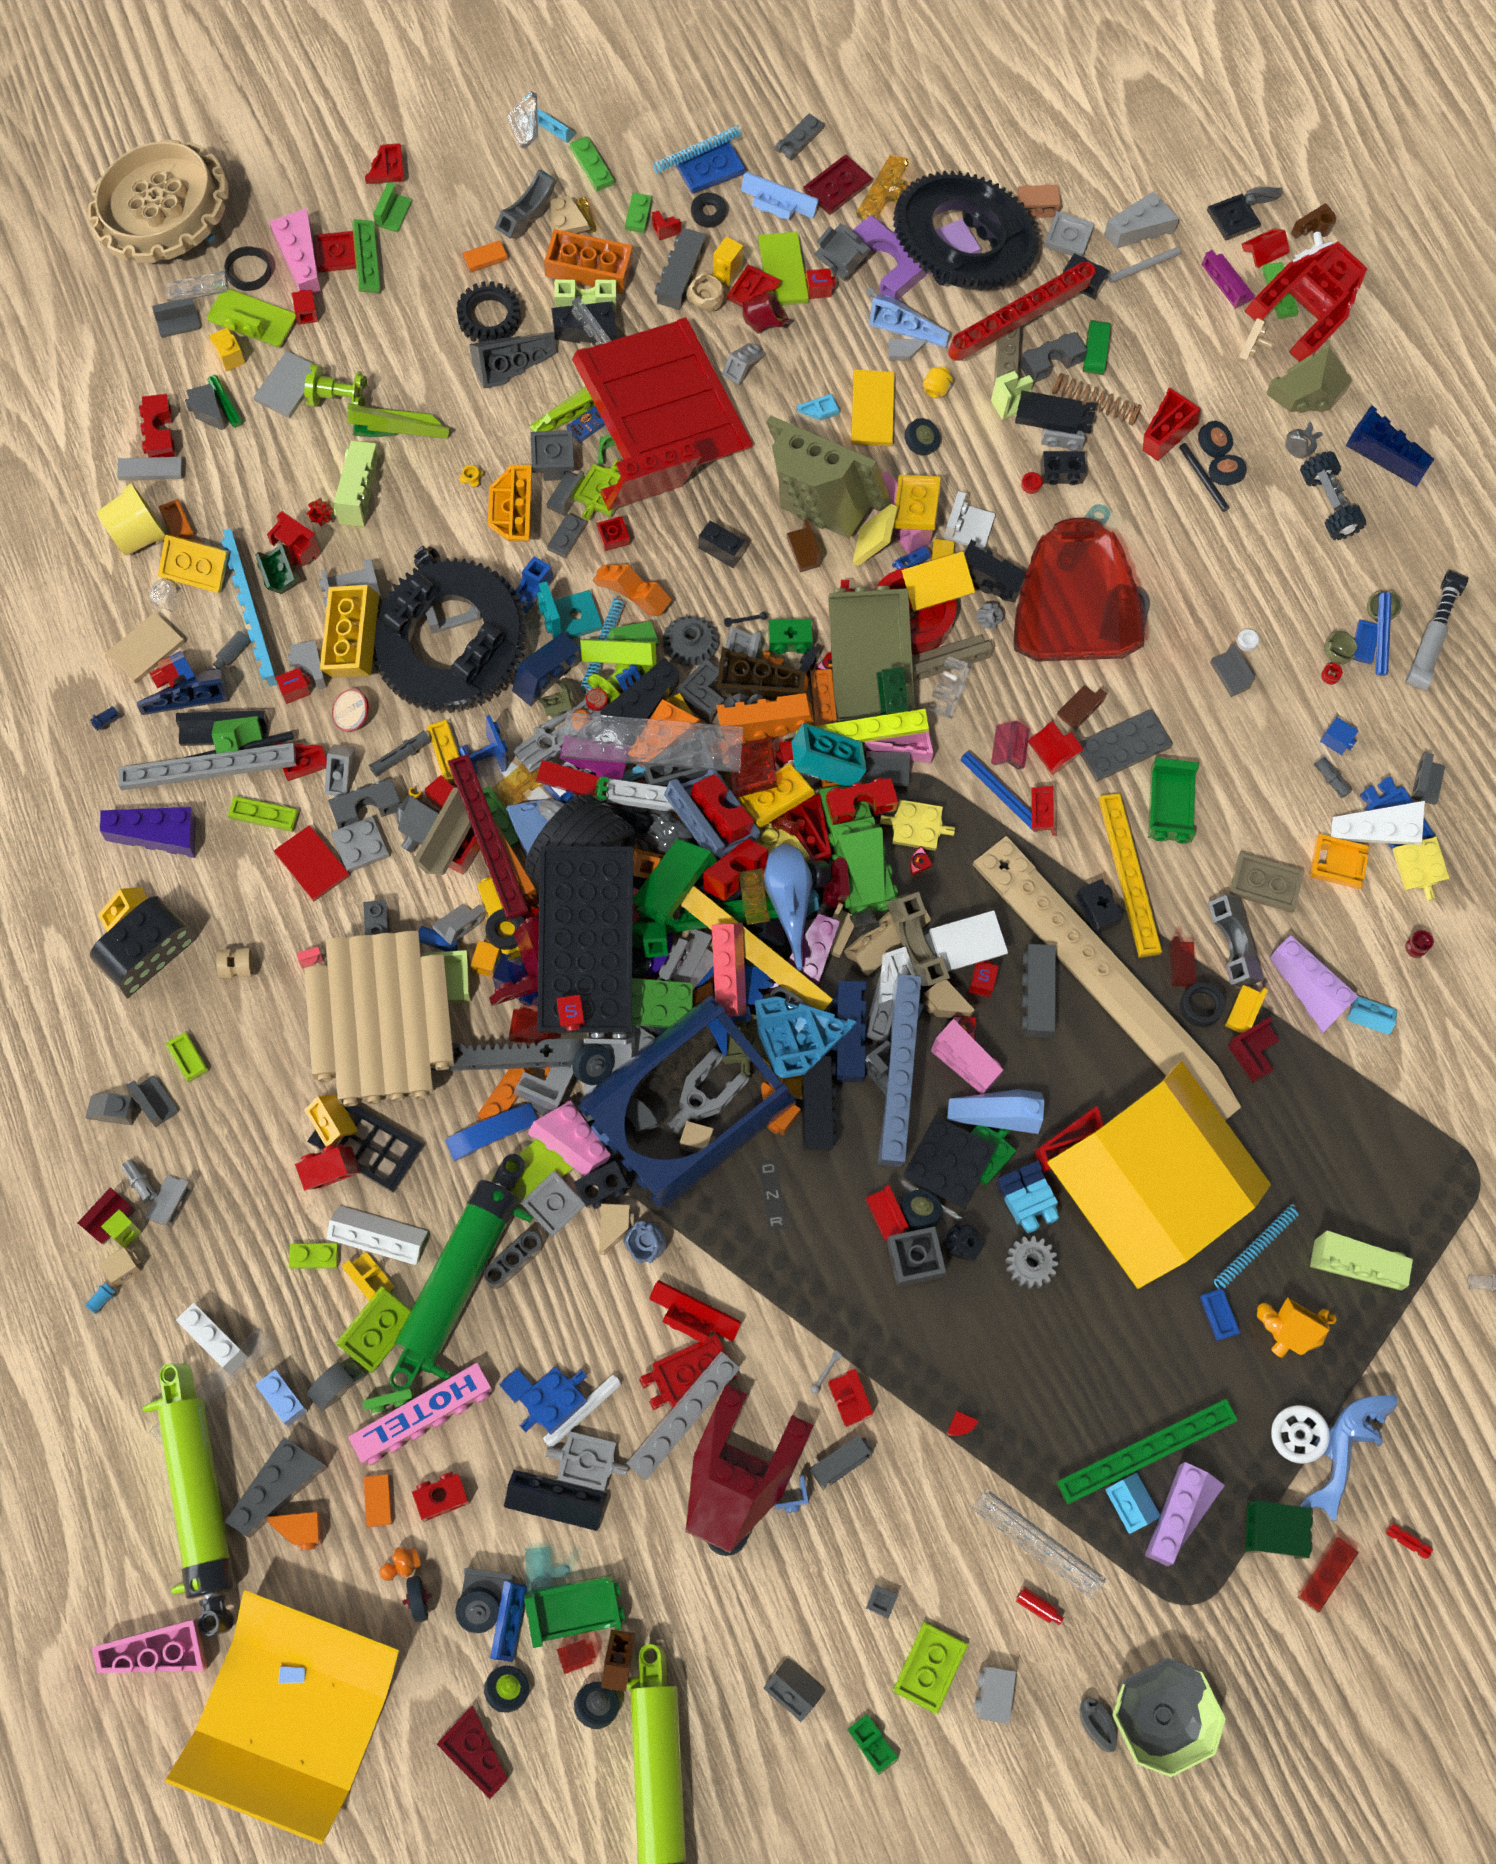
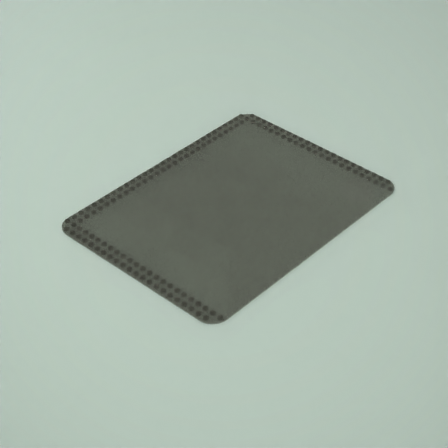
[604,773,1481,1606]

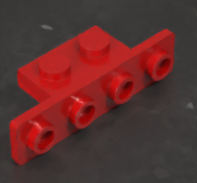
[649,1280,742,1344]

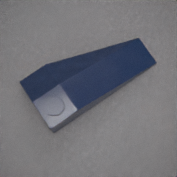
[137,668,229,715]

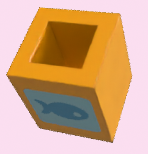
[470,940,501,978]

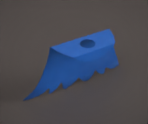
[693,966,774,1057]

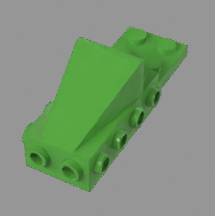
[819,781,898,916]

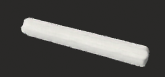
[543,1375,621,1448]

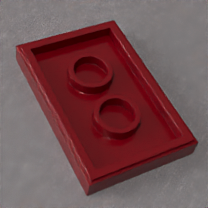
[803,154,873,215]

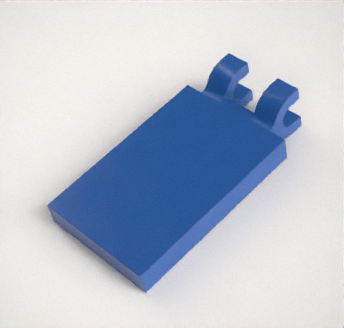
[1360,776,1438,851]

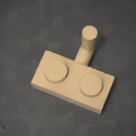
[1239,318,1274,360]

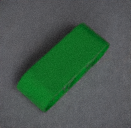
[1083,320,1111,375]

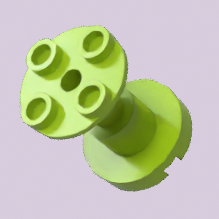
[304,364,367,407]
[587,640,655,703]

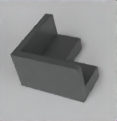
[677,659,724,724]
[865,1040,891,1097]

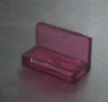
[991,720,1030,770]

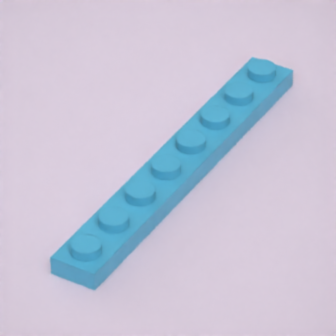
[221,528,277,687]

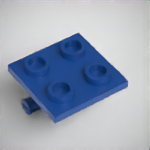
[459,715,508,774]

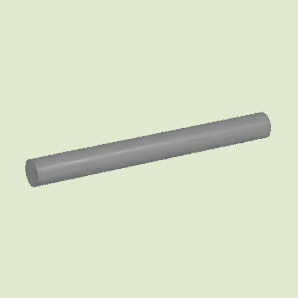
[1108,247,1181,283]

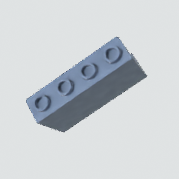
[664,767,760,860]

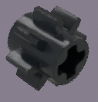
[414,546,440,569]

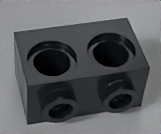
[1040,451,1086,485]
[574,1161,631,1210]

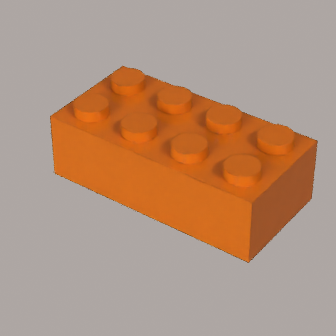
[544,229,633,293]

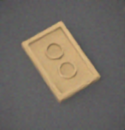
[106,612,185,684]

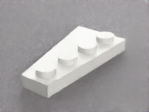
[1331,801,1425,845]

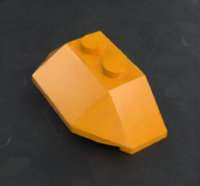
[488,465,532,542]

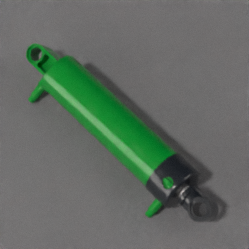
[389,1154,533,1391]

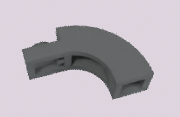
[582,1096,662,1133]

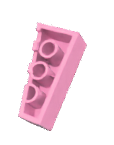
[269,208,321,295]
[876,471,933,554]

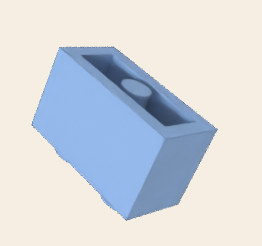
[256,1370,308,1427]

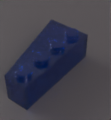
[1346,405,1434,487]

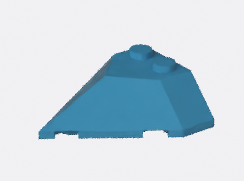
[755,997,857,1078]

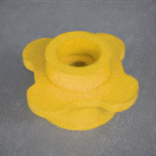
[459,465,483,487]

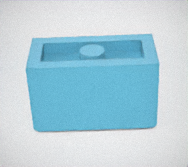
[1105,1473,1160,1534]

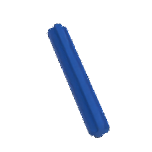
[1376,592,1392,676]

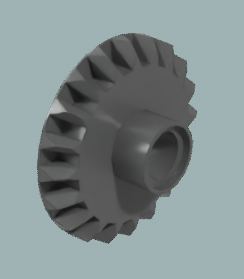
[663,614,718,666]

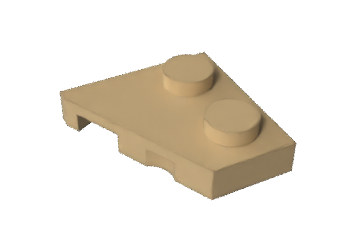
[551,196,590,234]

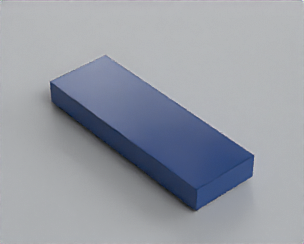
[490,1581,527,1662]

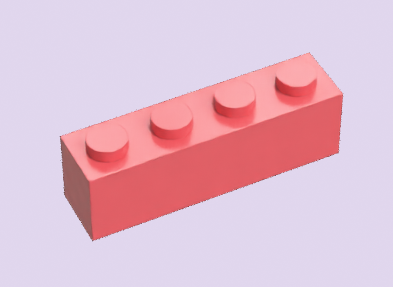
[712,923,747,1017]

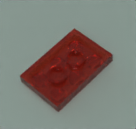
[728,737,778,798]

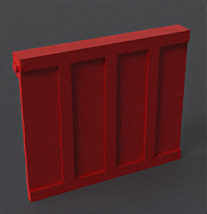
[572,317,753,467]

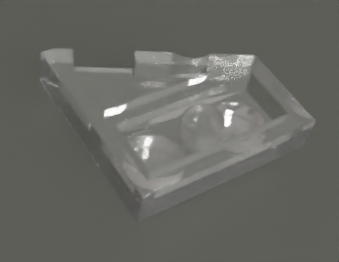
[507,91,538,149]

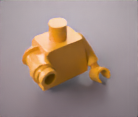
[1257,1298,1336,1358]

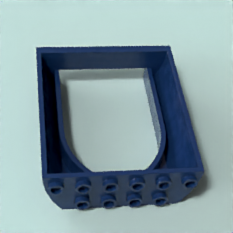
[578,995,797,1209]

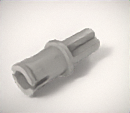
[122,1160,157,1203]

